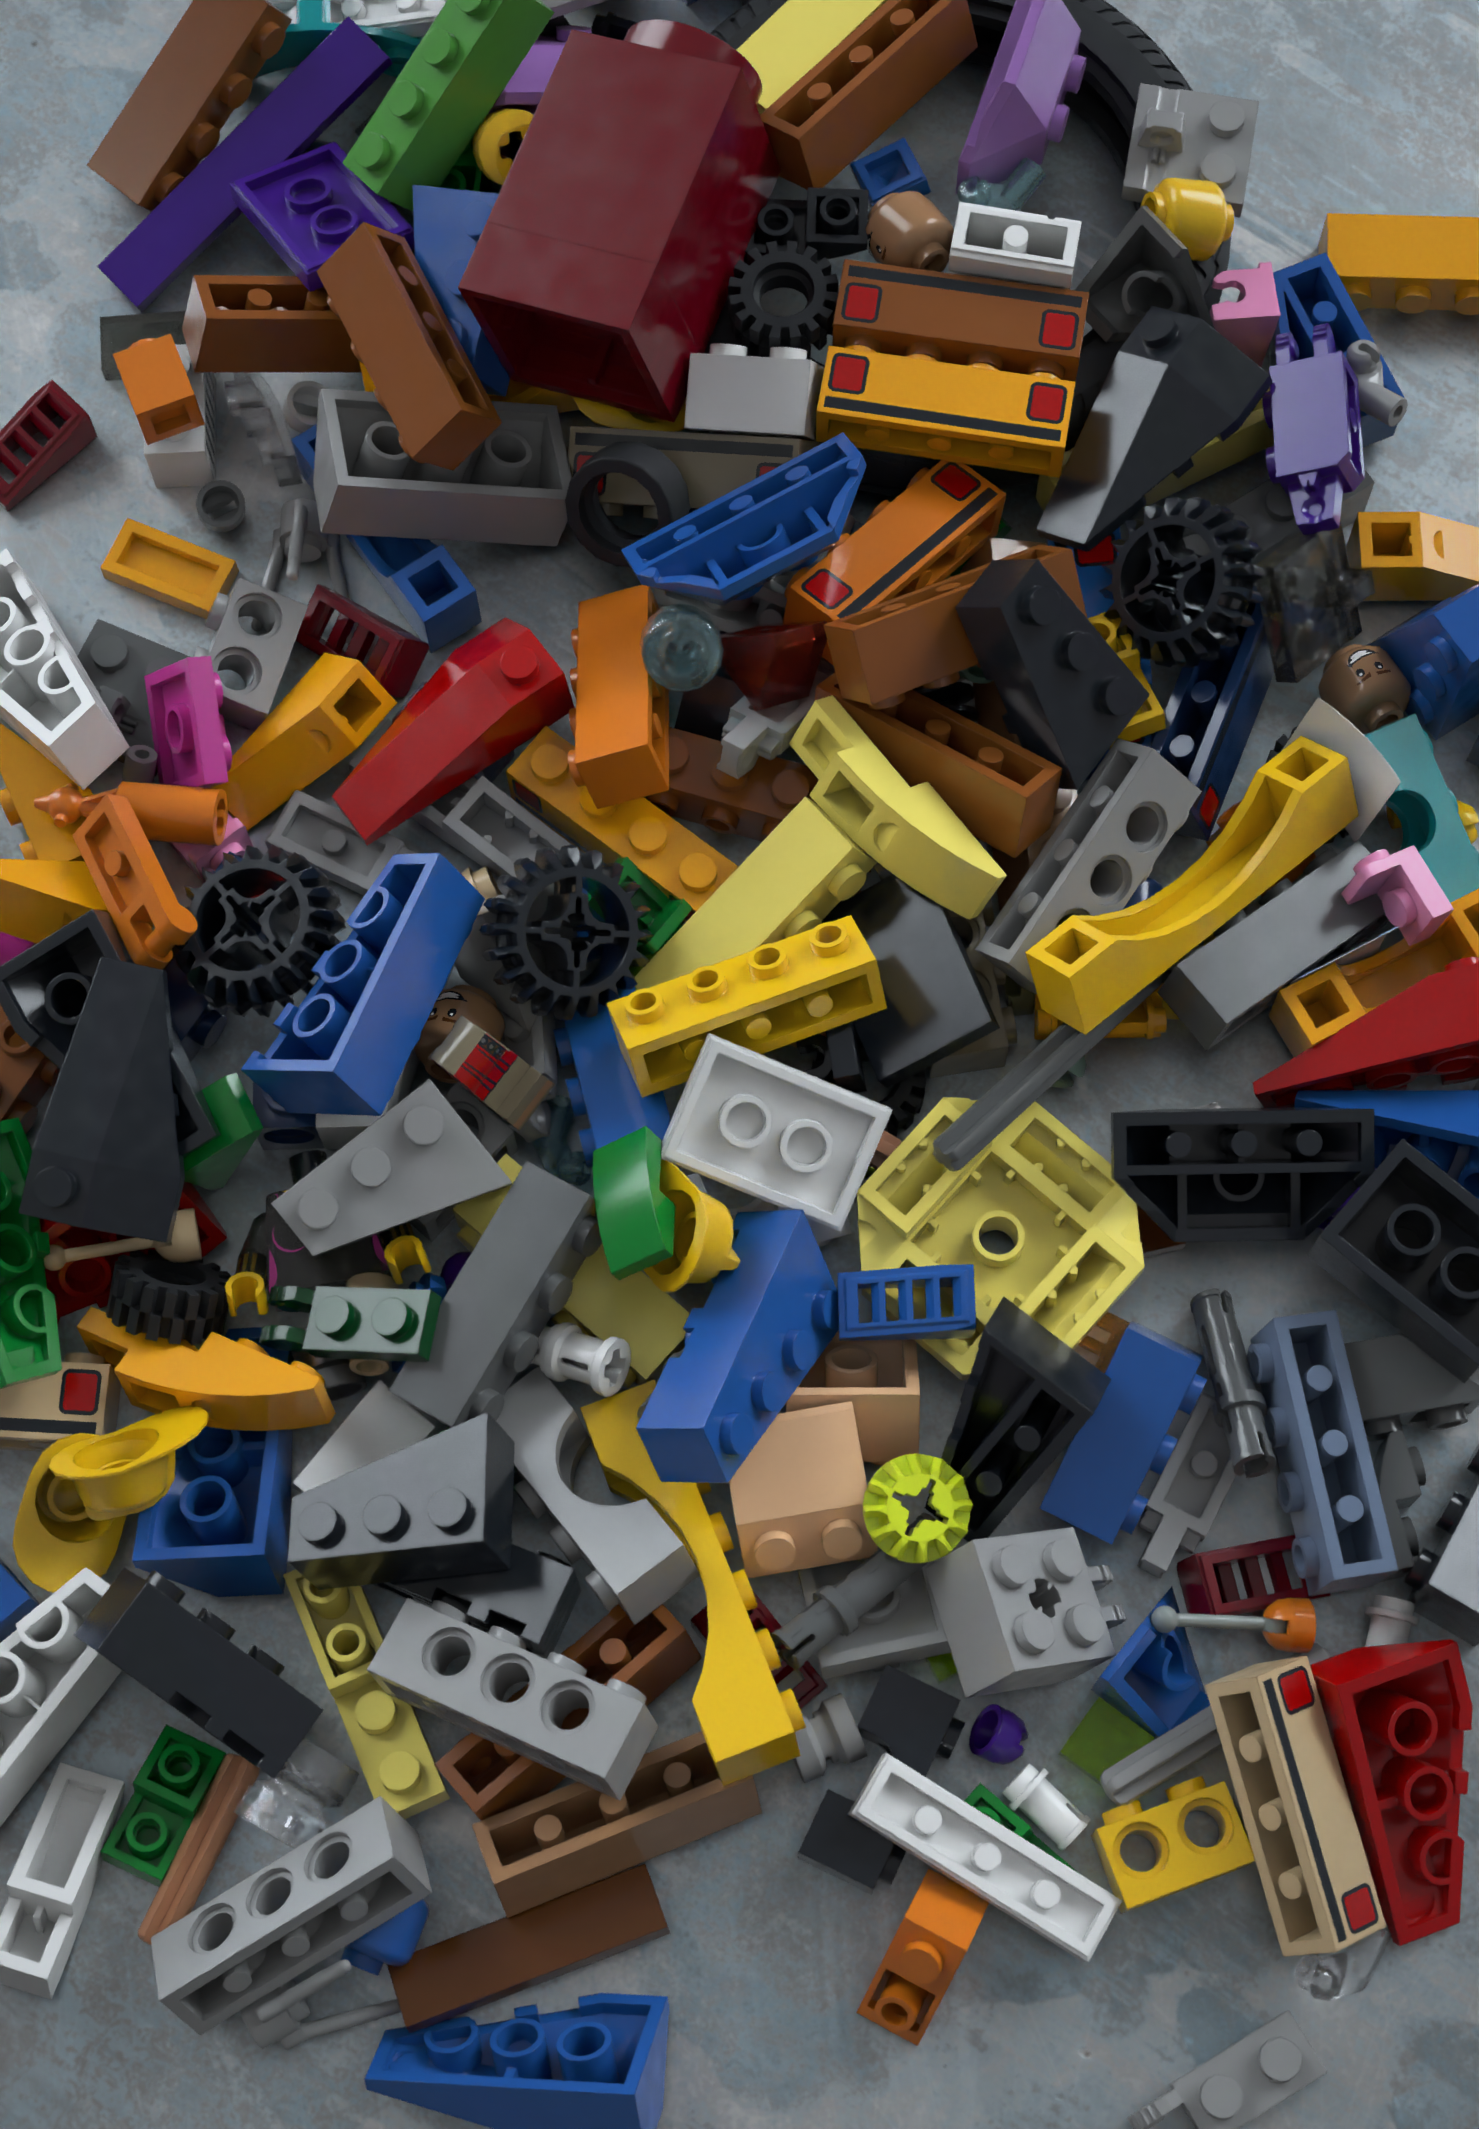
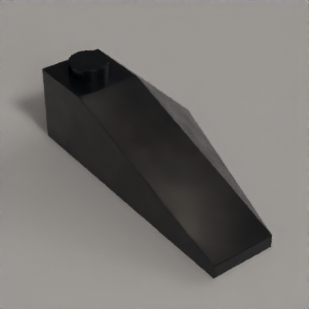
[1036,306,1273,552]
[0,909,221,1158]

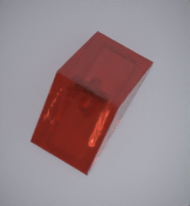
[709,621,827,711]

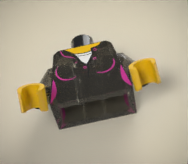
[225,1150,431,1317]

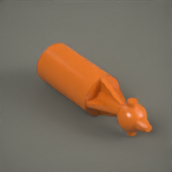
[34,781,228,846]

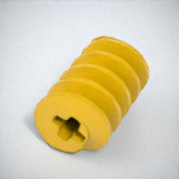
[473,108,534,186]

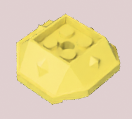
[856,1097,1145,1380]

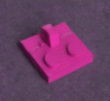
[144,656,232,788]

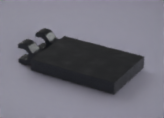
[822,862,1000,1088]

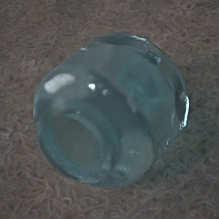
[639,603,724,692]

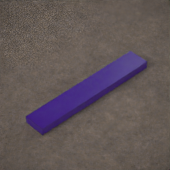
[97,16,392,312]

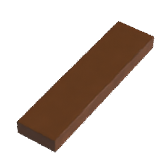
[387,1864,670,2034]

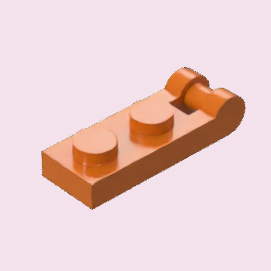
[72,794,198,970]

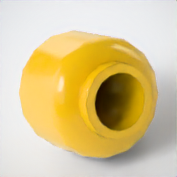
[1140,178,1234,261]

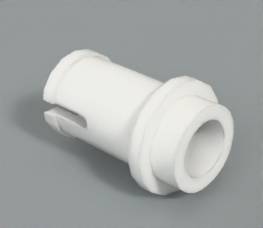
[1365,1595,1419,1647]
[1002,1763,1091,1852]

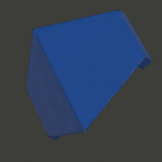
[1091,1586,1210,1740]

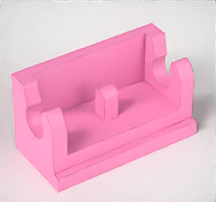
[1210,262,1280,367]

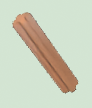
[138,1753,259,1945]

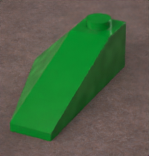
[0,1117,62,1389]

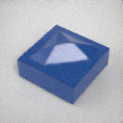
[850,138,931,209]

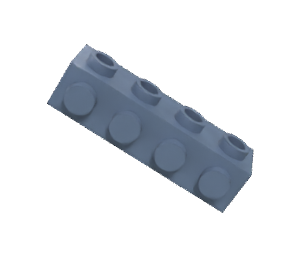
[1247,1310,1398,1596]

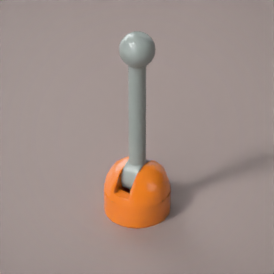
[1151,1598,1316,1653]

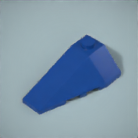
[364,1993,670,2129]

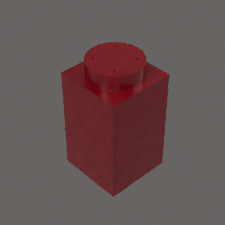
[458,19,781,423]

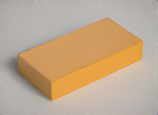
[100,518,239,619]

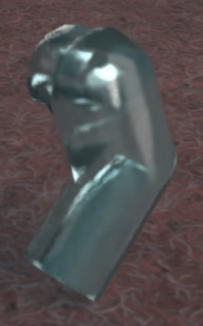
[957,158,1047,211]

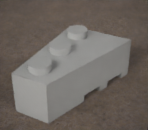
[271,1079,512,1256]

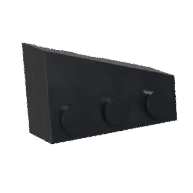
[955,559,1150,790]
[925,1297,1111,1542]
[373,1540,581,1659]
[74,1567,324,1779]

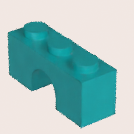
[1364,713,1479,903]

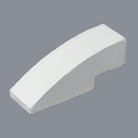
[0,1762,125,2000]

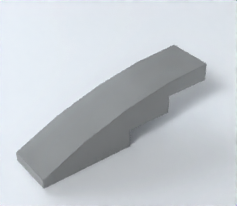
[348,719,571,878]

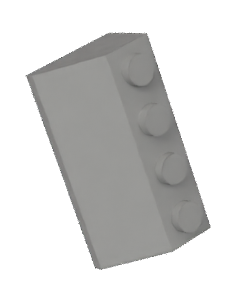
[313,388,572,546]

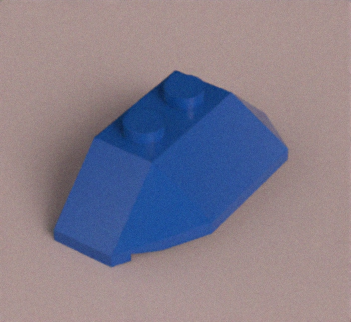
[621,432,867,606]

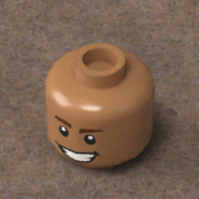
[865,191,954,272]
[1318,644,1411,734]
[413,985,506,1083]

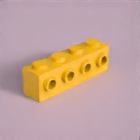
[606,915,887,1098]

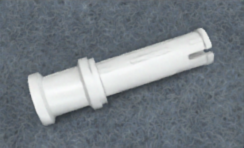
[531,1322,631,1397]

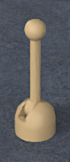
[44,1208,202,1271]

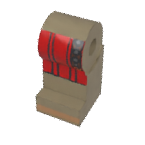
[429,1015,555,1131]

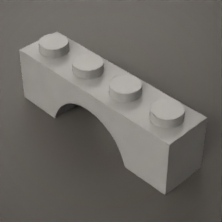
[496,1366,700,1624]

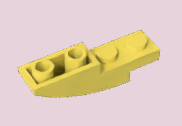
[789,695,1007,920]
[283,1569,450,1819]

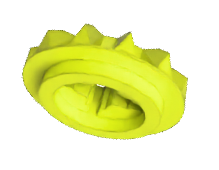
[863,1453,973,1563]

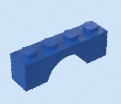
[291,424,482,653]

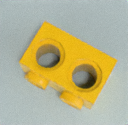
[1090,1776,1255,1914]

